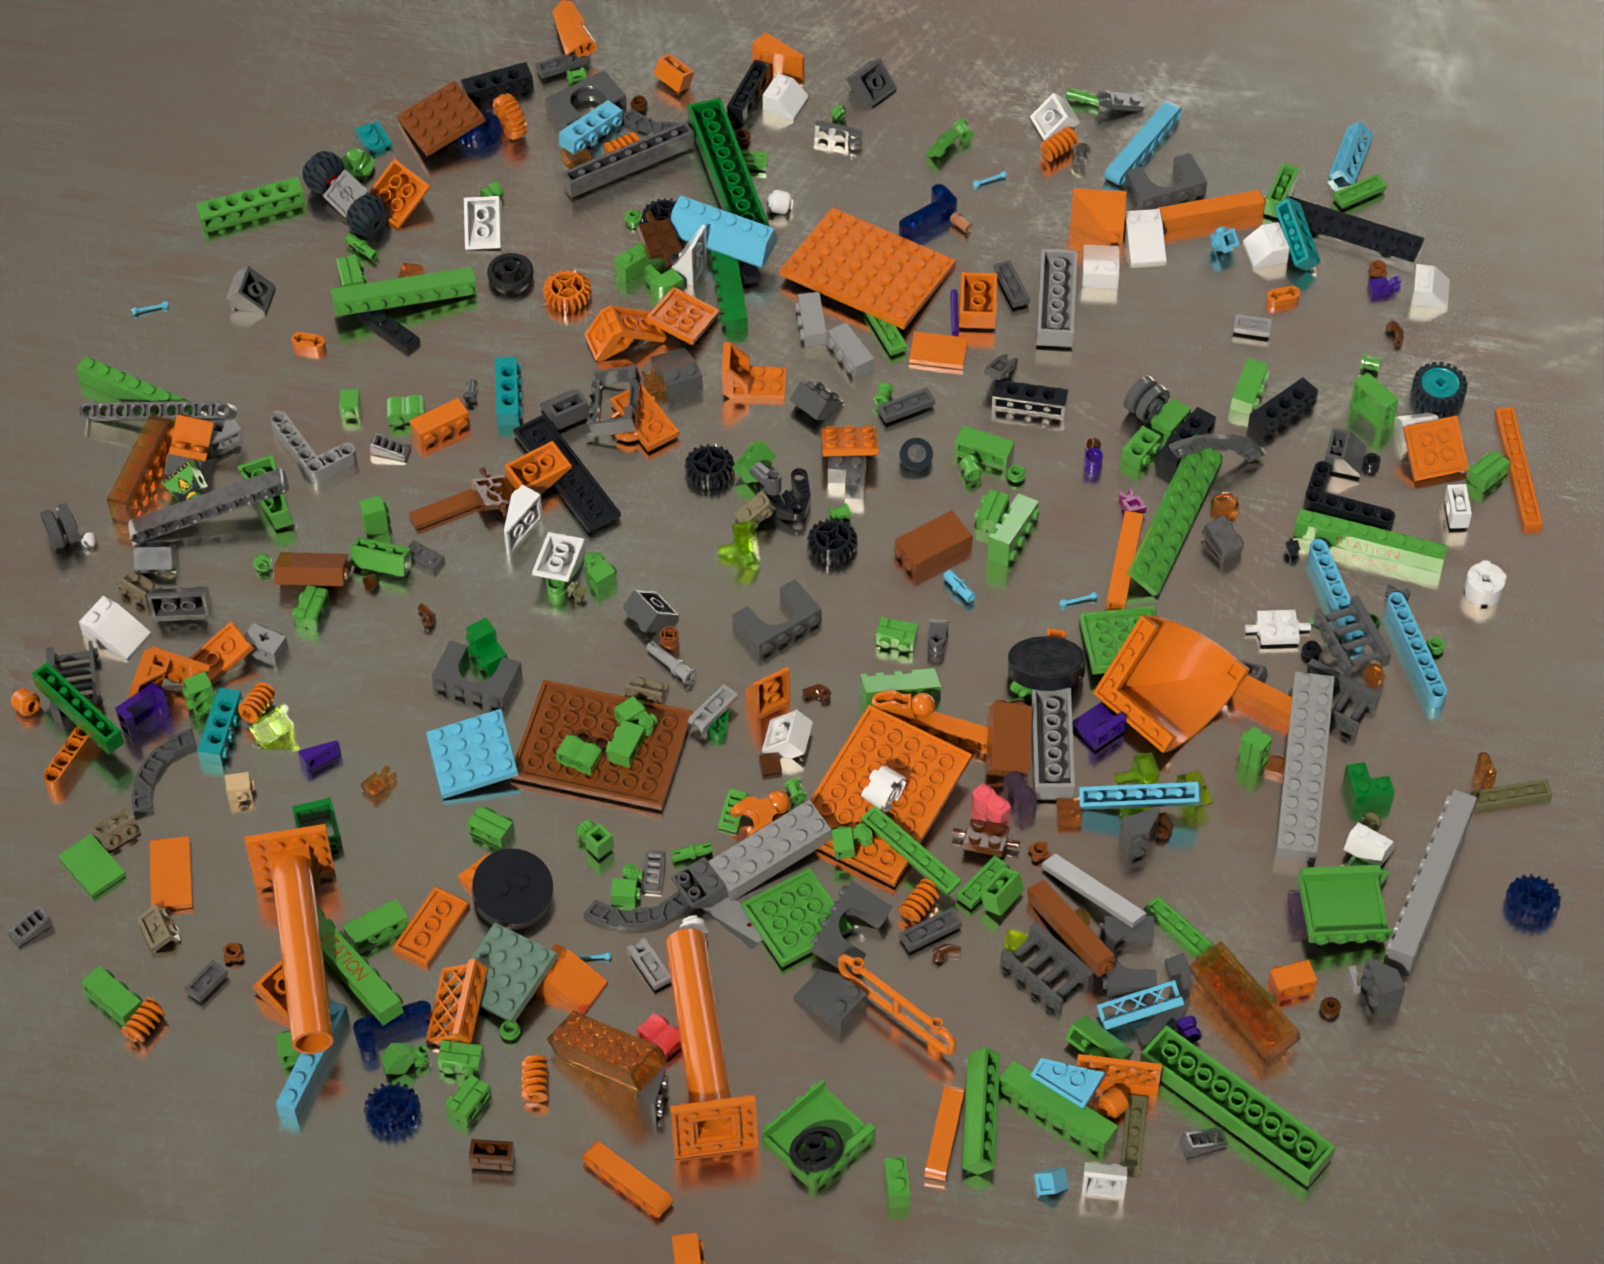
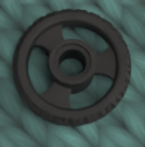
[487,253,534,291]
[789,1126,844,1173]

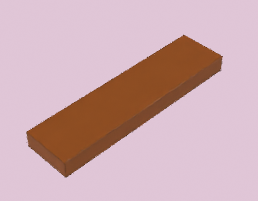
[409,488,481,530]

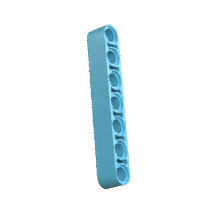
[1104,101,1182,186]
[1308,539,1365,653]
[1386,592,1447,708]

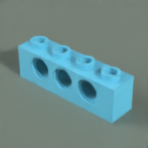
[559,100,623,155]

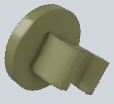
[566,580,586,600]
[1360,812,1381,832]

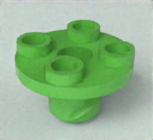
[341,148,375,181]

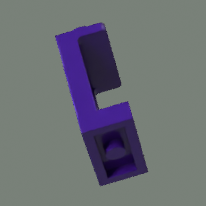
[115,682,170,742]

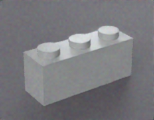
[795,292,827,347]
[826,323,874,379]

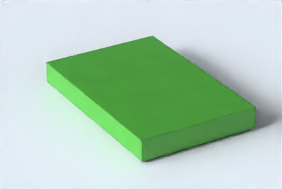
[58,833,126,898]

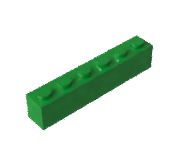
[710,250,748,332]
[31,662,124,755]

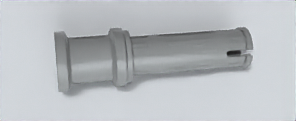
[646,641,697,685]

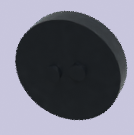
[1008,636,1086,691]
[472,849,553,930]

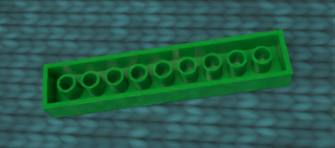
[687,97,770,227]

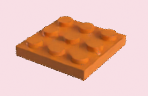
[646,286,720,345]
[1402,416,1469,482]
[821,425,878,456]

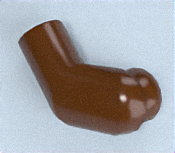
[1386,320,1404,345]
[417,602,436,627]
[802,684,831,699]
[1156,812,1173,839]
[933,944,961,961]

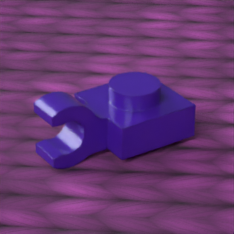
[1368,276,1402,298]

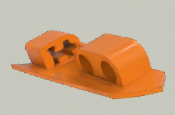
[552,0,597,57]

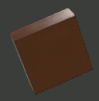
[759,752,782,775]

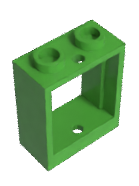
[1350,373,1399,431]

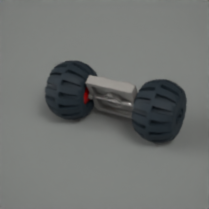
[302,151,389,237]

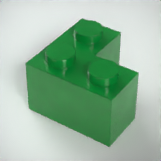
[465,617,507,676]
[1344,762,1395,810]

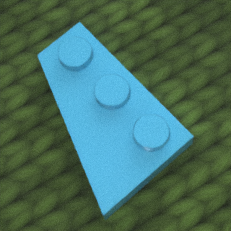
[1030,1058,1106,1109]

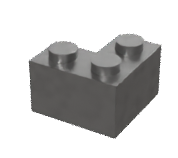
[828,456,866,499]

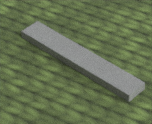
[1042,853,1146,928]

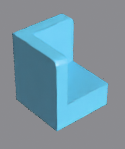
[1034,1167,1069,1195]

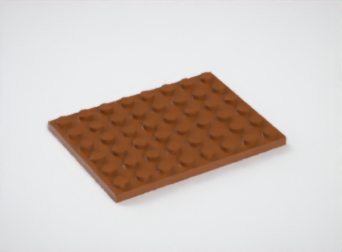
[512,679,693,810]

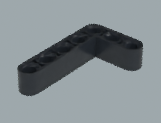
[1303,461,1395,531]

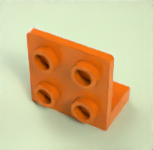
[169,414,214,461]

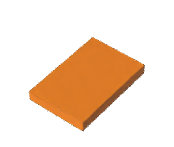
[909,331,968,369]
[190,621,254,686]

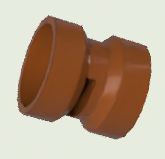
[660,626,679,653]

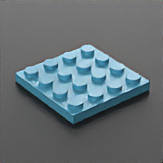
[426,709,519,799]

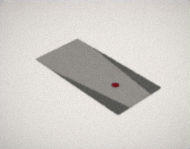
[702,897,763,949]

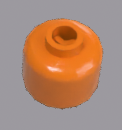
[11,688,40,716]
[1098,1087,1129,1119]

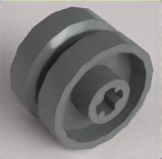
[1124,376,1170,423]
[40,503,81,551]

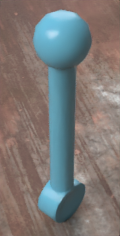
[973,171,1007,188]
[131,301,169,314]
[1059,592,1098,608]
[578,952,612,960]

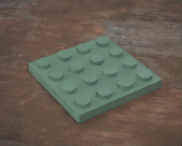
[451,923,559,1024]

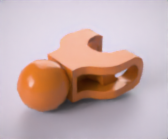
[872,690,935,723]
[729,790,790,837]

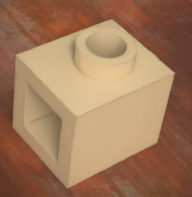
[225,772,255,802]

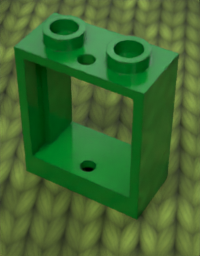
[292,797,342,850]

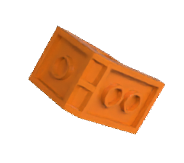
[584,305,667,361]
[722,342,787,400]
[128,647,210,699]

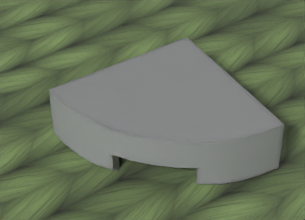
[1347,965,1361,994]

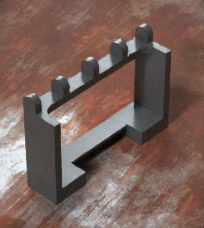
[586,365,641,438]

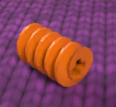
[1040,127,1079,162]
[604,131,640,154]
[238,682,275,724]
[898,878,940,922]
[121,997,165,1042]
[521,1055,548,1103]

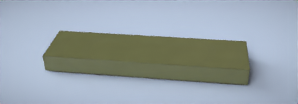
[1470,779,1553,811]
[1120,1094,1149,1174]

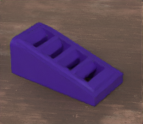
[298,740,341,772]

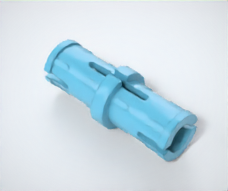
[943,569,976,603]

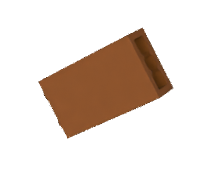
[894,510,973,576]
[274,552,352,586]
[986,699,1032,779]

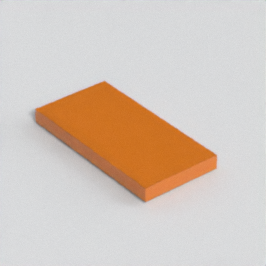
[149,836,193,910]
[392,886,470,968]

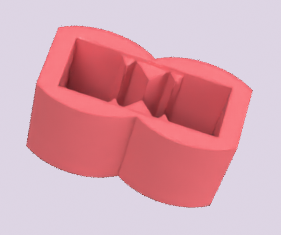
[972,784,1011,825]
[636,1013,681,1060]

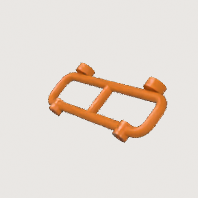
[838,954,956,1056]

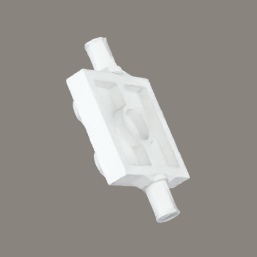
[1245,610,1311,645]

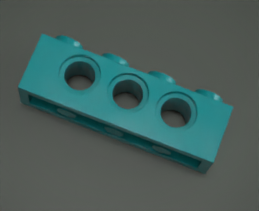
[1274,198,1321,271]
[495,356,523,426]
[197,688,244,766]

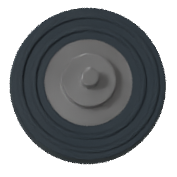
[899,438,933,471]

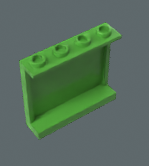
[1297,865,1393,945]
[762,1079,876,1190]

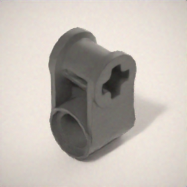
[928,619,949,656]

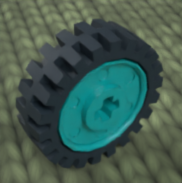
[1411,362,1468,414]

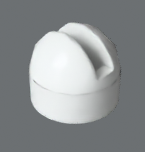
[81,533,97,548]

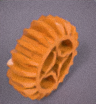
[493,93,528,140]
[543,269,592,313]

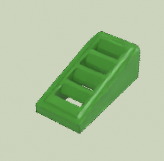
[718,789,748,833]

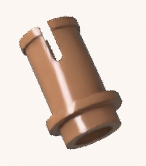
[950,212,972,233]

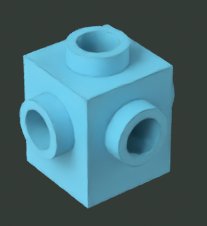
[1210,226,1240,253]

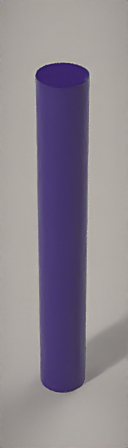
[950,289,959,335]

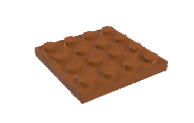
[396,80,486,156]

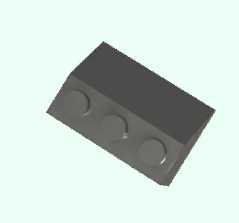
[147,586,211,619]

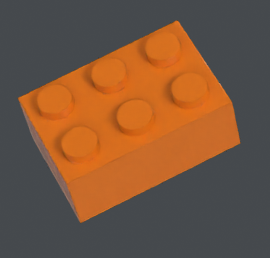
[959,272,997,329]

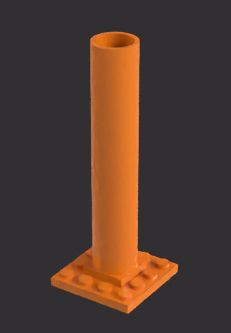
[244,824,336,1054]
[666,929,758,1159]

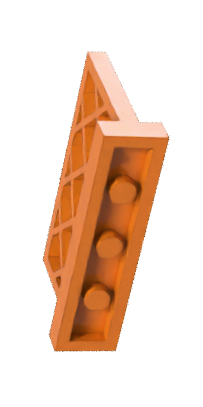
[425,959,488,1045]
[1077,1054,1162,1100]

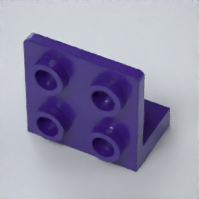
[1072,703,1127,750]

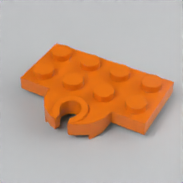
[610,383,680,452]

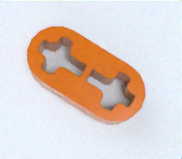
[1266,286,1300,307]
[291,332,326,353]

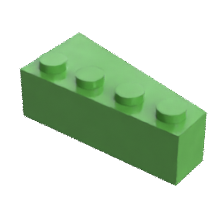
[237,455,294,530]
[987,494,1041,567]
[860,668,941,710]

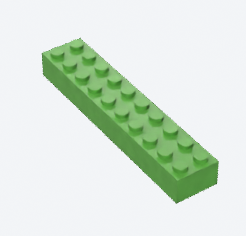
[1140,1025,1336,1187]

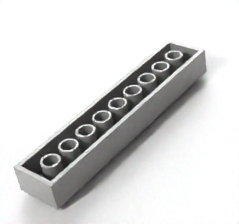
[1275,672,1334,863]
[1383,789,1477,977]

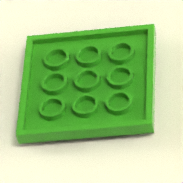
[1079,605,1158,674]
[741,868,852,967]

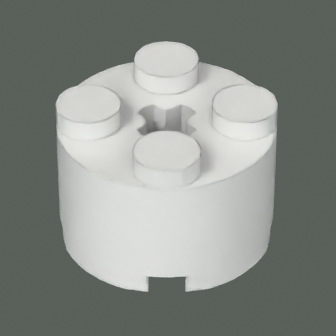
[1465,560,1506,606]
[861,766,906,812]

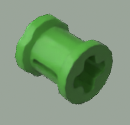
[566,67,587,85]
[953,119,974,142]
[1360,353,1382,373]
[873,382,894,406]
[828,503,852,521]
[784,777,807,804]

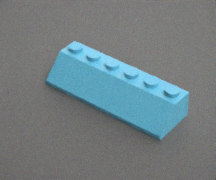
[671,195,778,268]

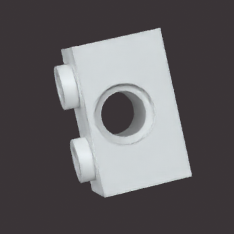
[1444,484,1472,528]

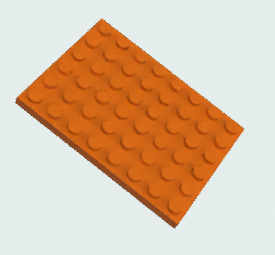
[779,207,956,330]
[810,705,972,887]

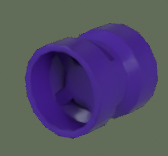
[1084,448,1103,474]
[1176,1016,1202,1044]

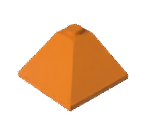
[369,159,431,228]
[1070,188,1127,243]

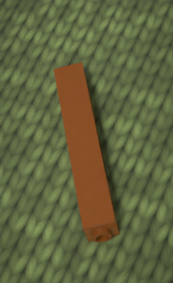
[1027,880,1115,977]

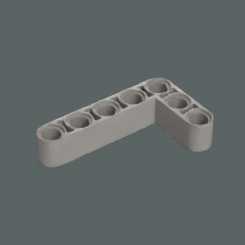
[270,411,357,483]

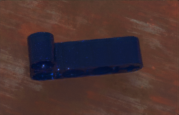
[899,184,958,240]
[353,1000,432,1062]

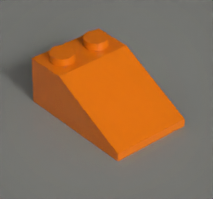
[752,32,805,82]
[504,441,572,495]
[745,667,790,718]
[538,943,608,1013]
[252,959,289,1023]

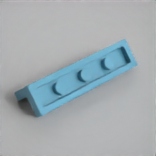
[1328,121,1374,185]
[1096,980,1184,1030]

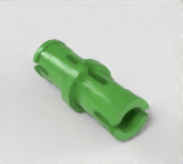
[1066,87,1099,107]
[345,233,379,261]
[671,841,713,863]

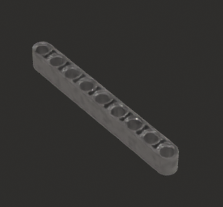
[79,401,237,421]
[128,469,289,543]

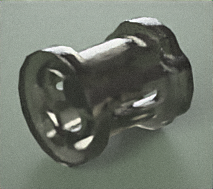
[1072,143,1091,166]

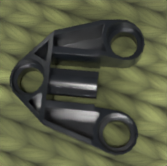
[757,468,811,521]

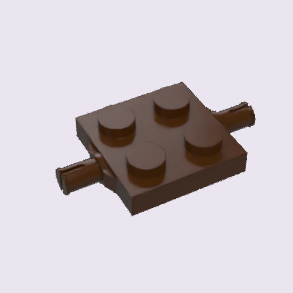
[636,211,682,268]
[470,467,514,517]
[952,818,1020,857]

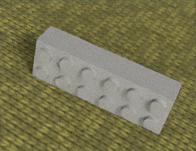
[1036,249,1077,347]
[1031,688,1075,800]
[708,800,833,902]

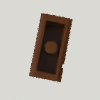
[469,1139,515,1171]

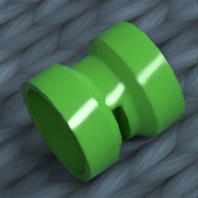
[479,181,504,198]
[960,455,983,481]
[546,578,567,601]
[1010,681,1032,703]

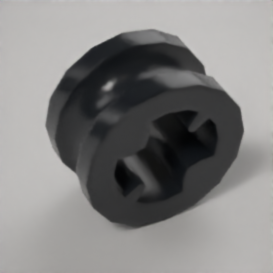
[1363,453,1381,472]

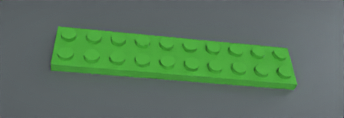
[1127,433,1224,596]

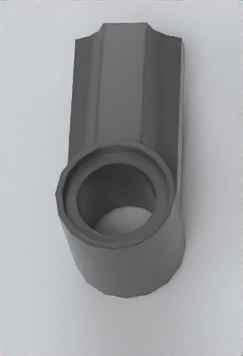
[750,462,782,495]

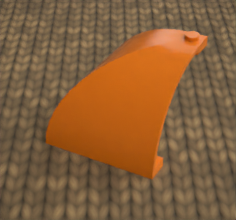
[1093,615,1250,753]

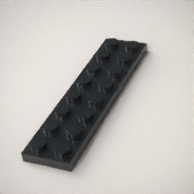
[1279,196,1425,267]
[513,414,621,533]

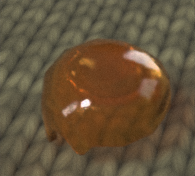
[1211,492,1239,520]

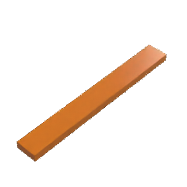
[1495,407,1543,530]

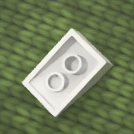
[464,196,502,250]
[1124,209,1166,266]
[672,225,707,286]
[1082,244,1119,289]
[504,485,543,555]
[532,532,585,582]
[79,596,151,660]

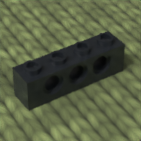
[727,60,771,125]
[461,62,534,104]
[1248,377,1318,438]
[992,380,1068,418]
[1156,407,1216,475]

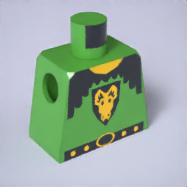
[161,460,207,502]

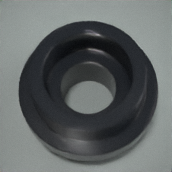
[1285,538,1301,556]
[1302,640,1321,659]

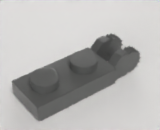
[1096,90,1145,112]
[815,120,863,147]
[984,353,1018,380]

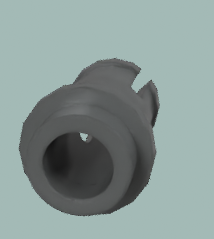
[463,379,478,403]
[1385,584,1411,602]

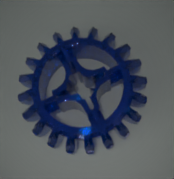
[457,108,501,150]
[1505,873,1561,926]
[364,1081,421,1136]

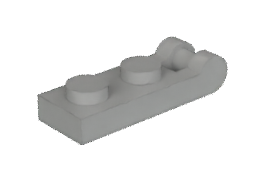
[688,684,738,734]
[626,937,671,990]

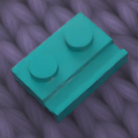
[355,120,393,155]

